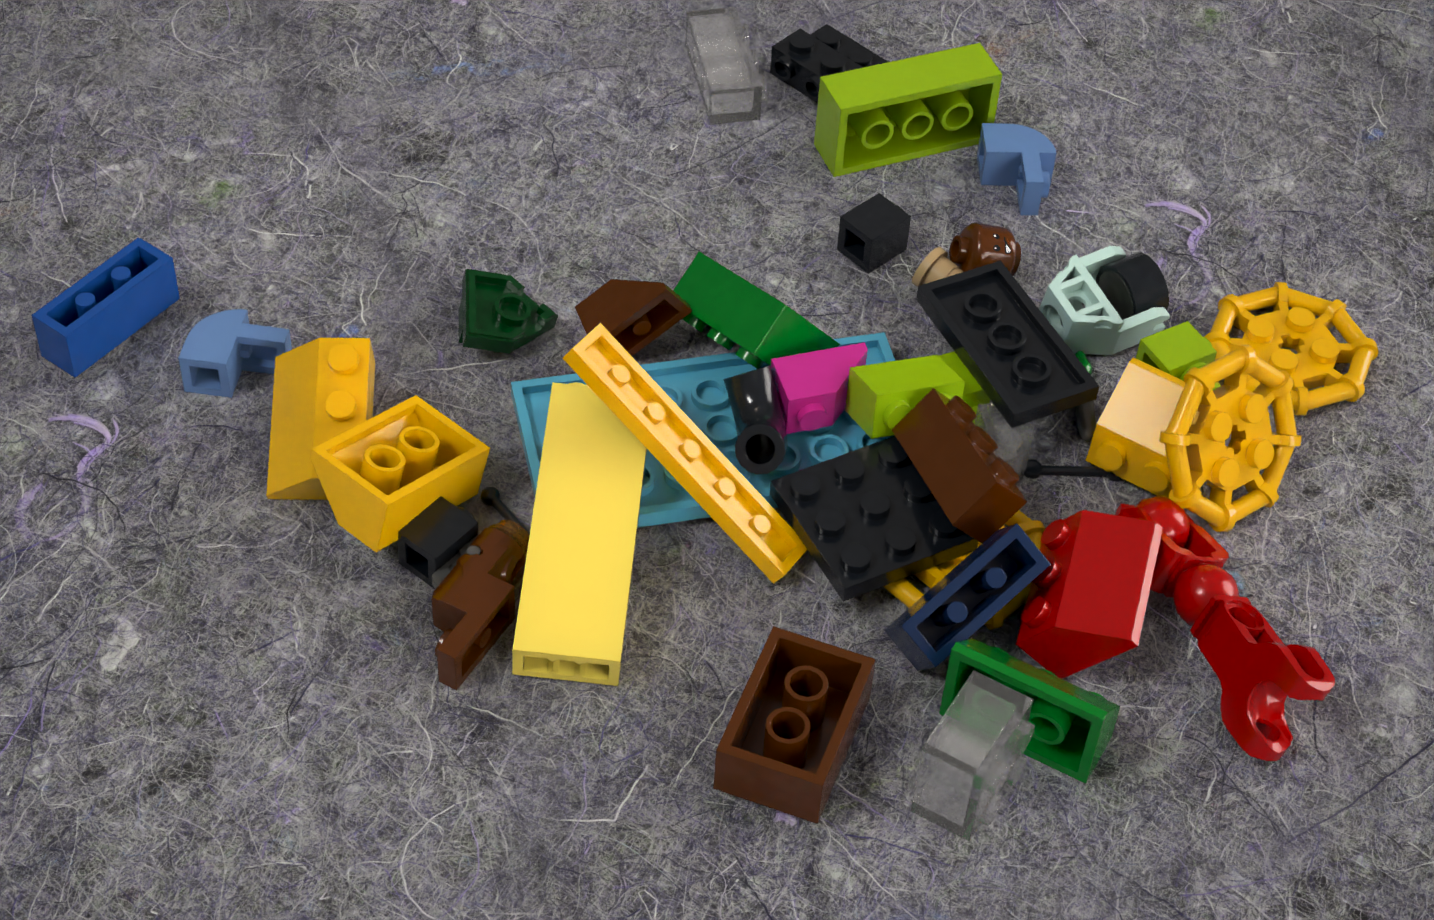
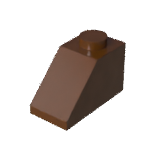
[575,279,692,356]

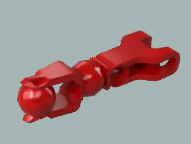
[1115,496,1335,761]

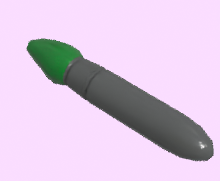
[1075,351,1096,441]

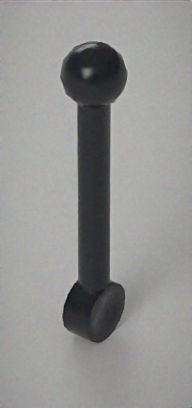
[1022,459,1122,481]
[481,486,530,545]

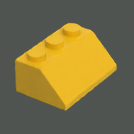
[266,337,375,500]
[310,395,490,553]

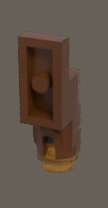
[431,519,529,691]

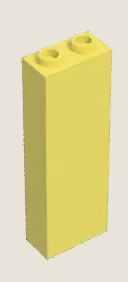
[512,382,647,686]

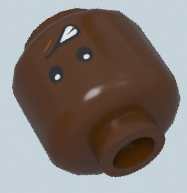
[949,222,1021,276]

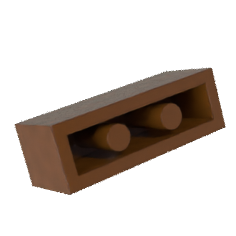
[892,388,1027,543]

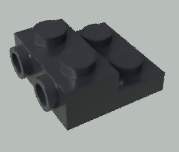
[770,24,888,103]

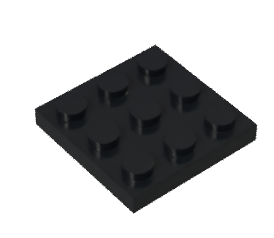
[770,436,979,602]

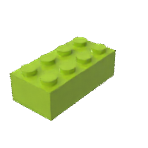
[814,43,1002,177]

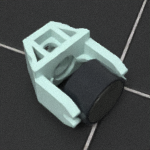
[1039,246,1170,355]

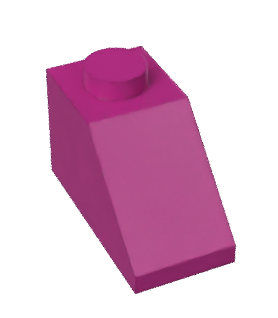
[771,342,868,434]

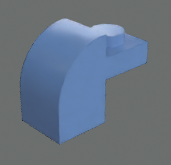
[977,123,1056,215]
[178,309,292,398]

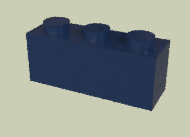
[884,523,1051,671]

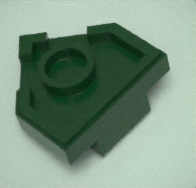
[458,269,558,354]

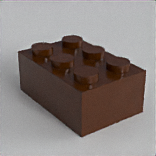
[713,626,876,824]

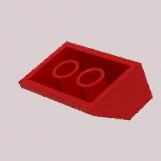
[1016,510,1163,679]

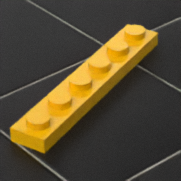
[562,323,807,584]

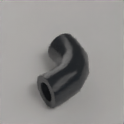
[723,366,788,474]

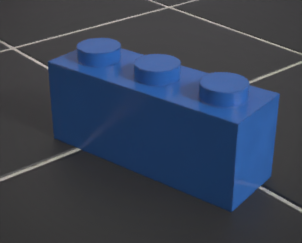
[31,237,180,378]

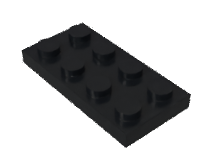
[916,260,1099,428]

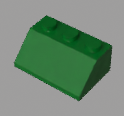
[673,251,840,369]
[939,638,1120,784]

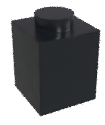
[837,193,911,274]
[398,496,478,589]

